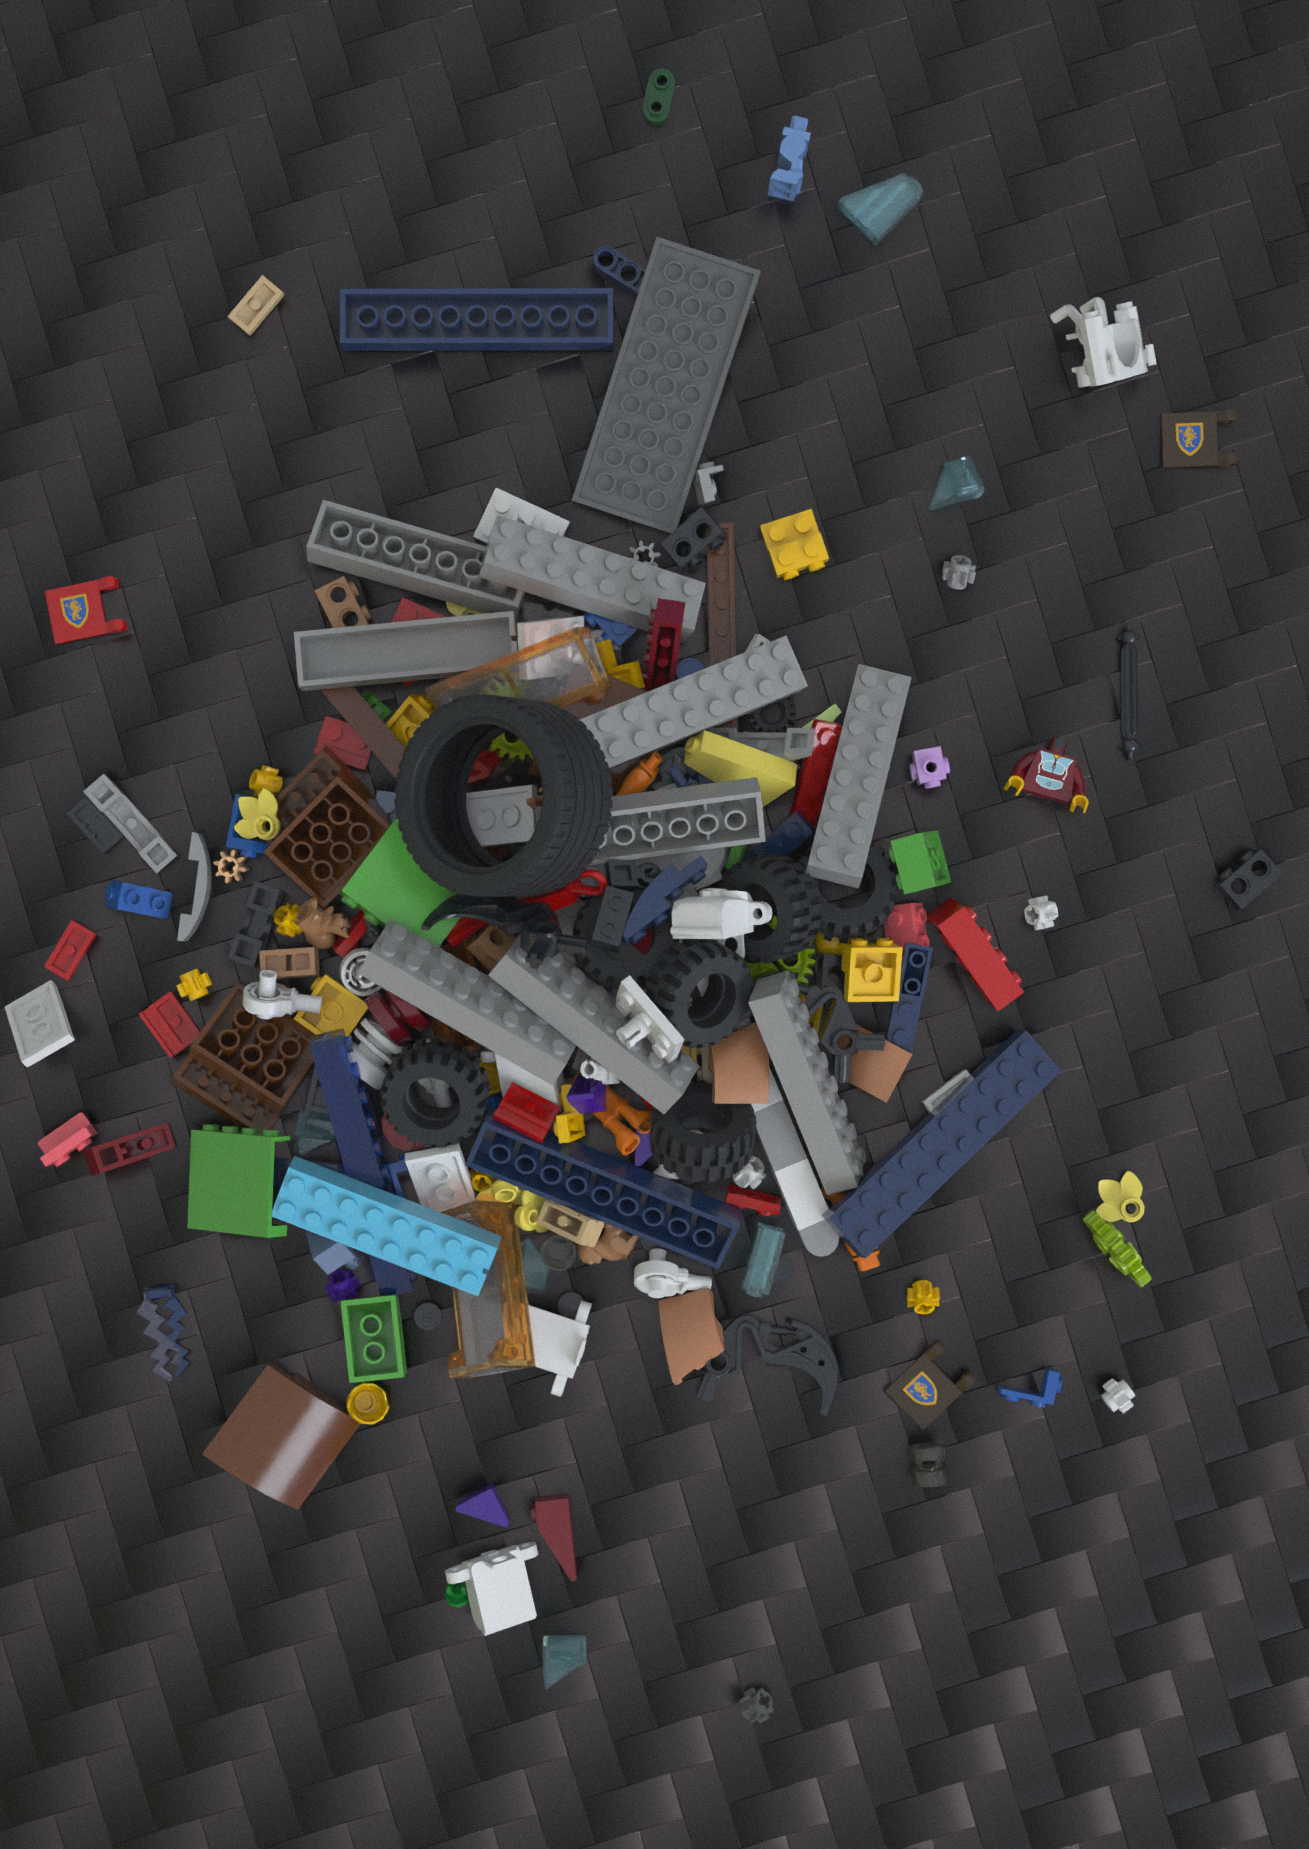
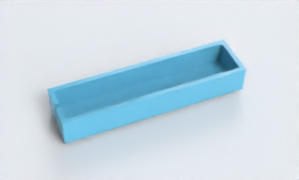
[272,1156,501,1296]

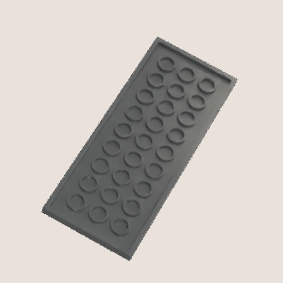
[572,237,761,534]

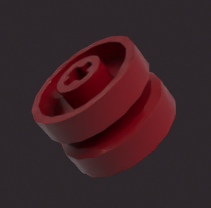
[365,989,431,1047]

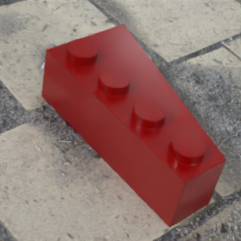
[927,897,1024,1011]

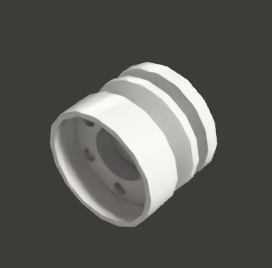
[335,1018,403,1090]

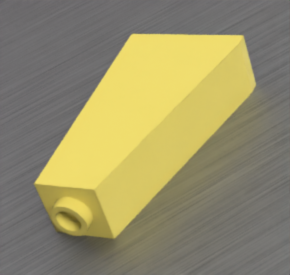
[684,730,797,808]

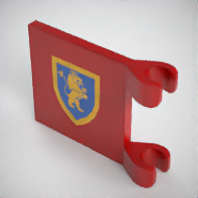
[45,576,127,644]

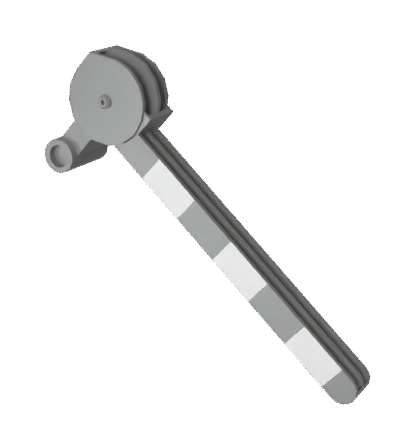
[577,783,839,1257]

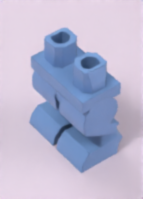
[768,116,811,201]

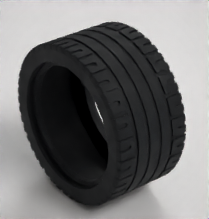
[394,694,613,896]

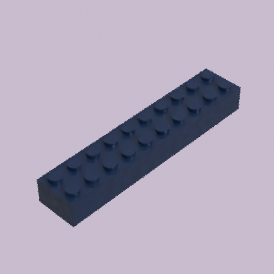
[340,288,614,351]
[822,1030,1062,1259]
[465,1106,743,1269]

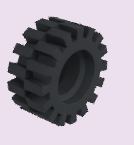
[747,696,796,733]

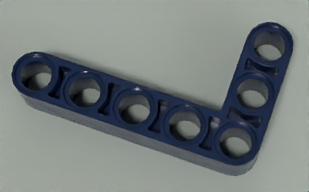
[593,246,734,299]

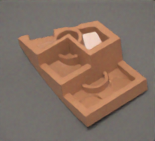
[708,1022,769,1104]
[837,1024,913,1103]
[658,1288,724,1385]

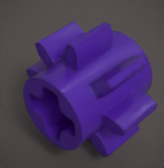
[325,1270,361,1303]

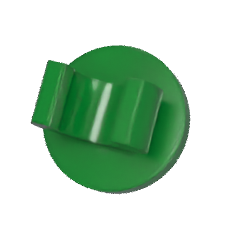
[445,1581,469,1607]

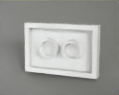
[473,488,570,544]
[517,615,585,679]
[466,785,537,848]
[615,975,684,1063]
[5,980,75,1067]
[405,1143,477,1215]

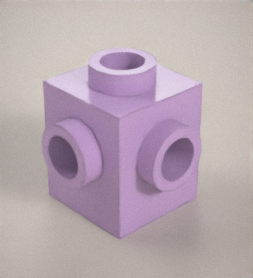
[909,746,950,789]

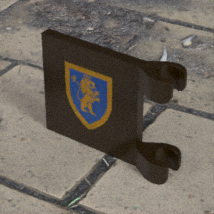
[1161,409,1238,468]
[885,1340,975,1430]

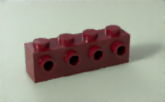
[642,598,686,692]

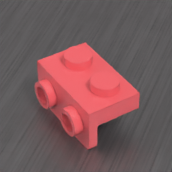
[884,902,930,954]
[38,1112,98,1167]

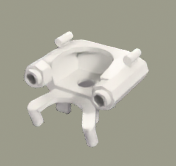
[1050,297,1156,387]

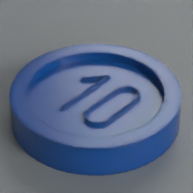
[676,658,703,679]

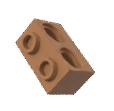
[315,576,372,628]
[466,924,516,972]
[259,947,320,979]

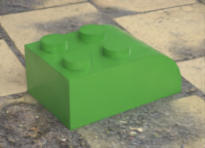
[889,830,951,894]
[341,1294,407,1383]

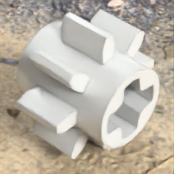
[1024,895,1058,930]
[732,1156,766,1189]
[1101,1378,1135,1414]

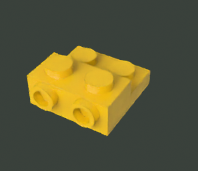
[760,509,829,580]
[386,693,436,749]
[841,938,903,1002]
[294,974,369,1050]

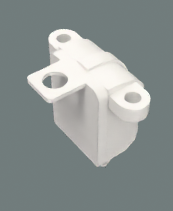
[670,888,772,958]
[480,1048,565,1113]
[501,1300,592,1397]
[445,1542,539,1636]

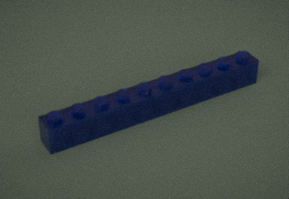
[309,1028,417,1296]

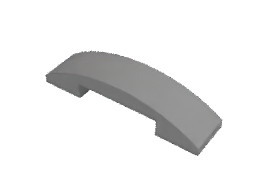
[709,728,815,761]
[83,774,178,873]
[177,832,212,941]

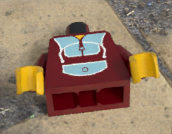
[1004,737,1089,813]

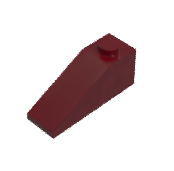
[83,1122,176,1176]
[531,1493,577,1581]

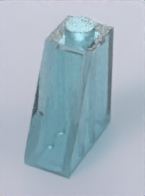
[838,173,924,246]
[741,1222,786,1298]

